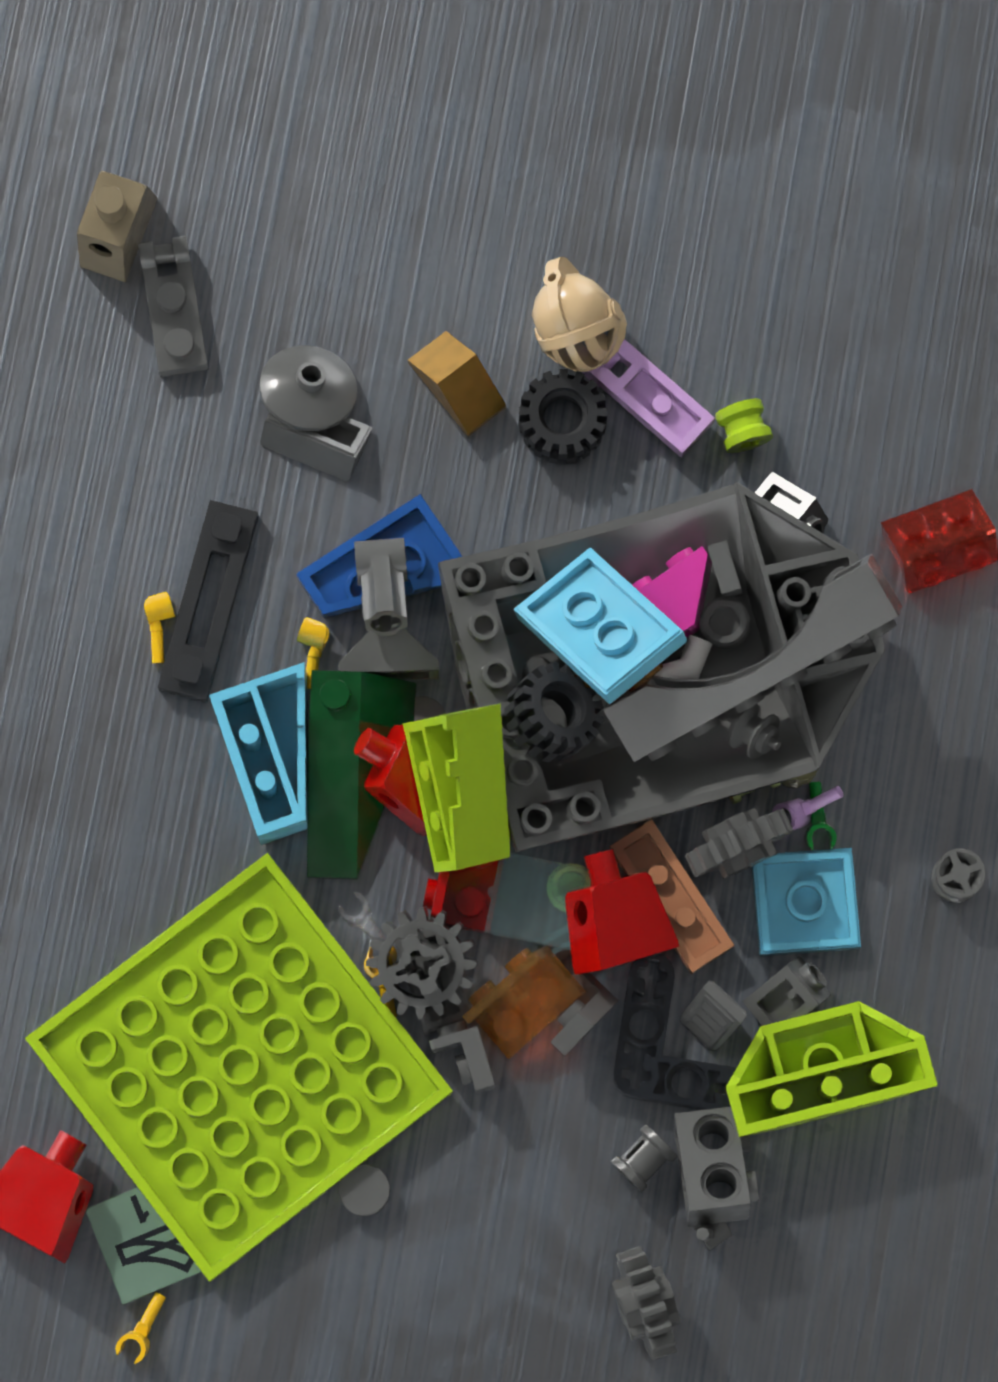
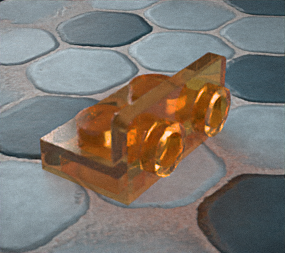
[462,946,586,1059]

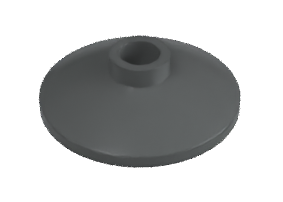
[259,345,357,431]

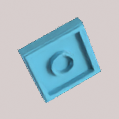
[752,848,861,956]

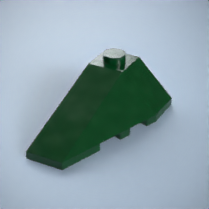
[307,670,417,880]

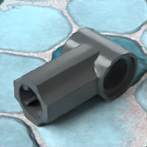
[354,538,408,636]

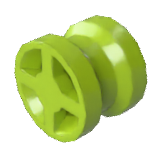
[715,398,773,453]

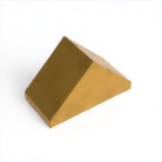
[408,331,506,436]

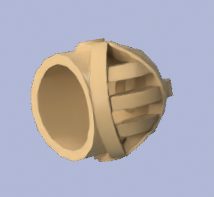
[532,257,627,372]

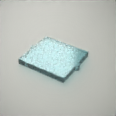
[484,853,587,951]

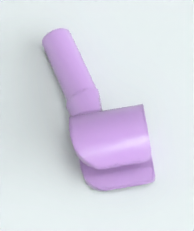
[772,786,843,830]

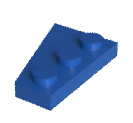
[296,494,463,618]

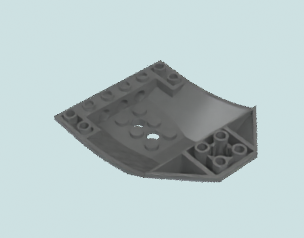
[438,482,885,852]

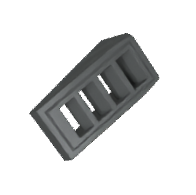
[680,981,747,1051]

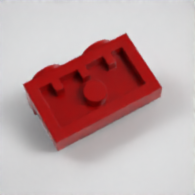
[423,859,505,934]

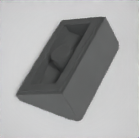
[260,413,373,481]

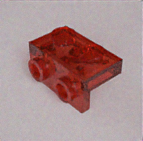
[881,489,998,593]

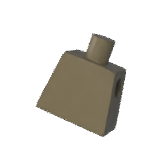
[77,171,158,282]

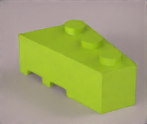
[403,703,510,872]

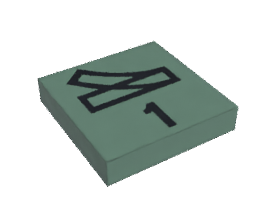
[86,1187,202,1305]

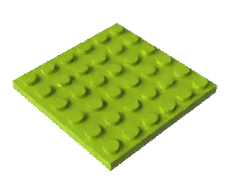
[25,852,453,1282]

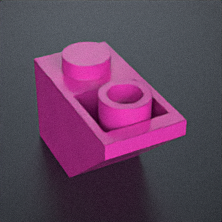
[632,546,712,639]

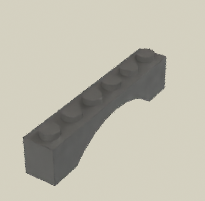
[603,553,902,762]

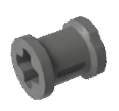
[610,1125,678,1193]

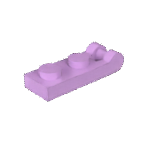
[582,339,715,458]

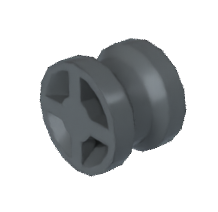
[931,848,986,903]

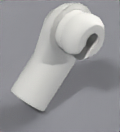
[644,635,712,680]

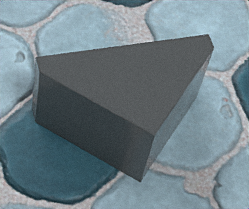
[338,628,439,680]

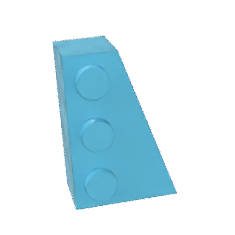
[209,662,308,845]

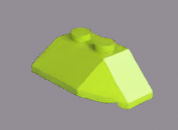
[725,1001,938,1137]

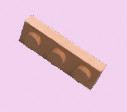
[609,819,735,975]

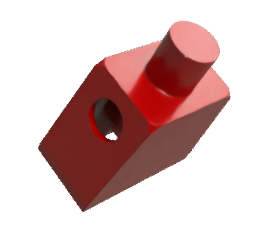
[354,725,427,836]
[565,849,680,975]
[0,1130,94,1264]

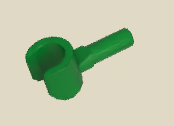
[804,782,837,850]

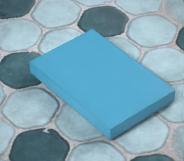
[514,548,687,705]

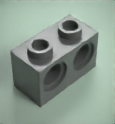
[674,1107,759,1227]

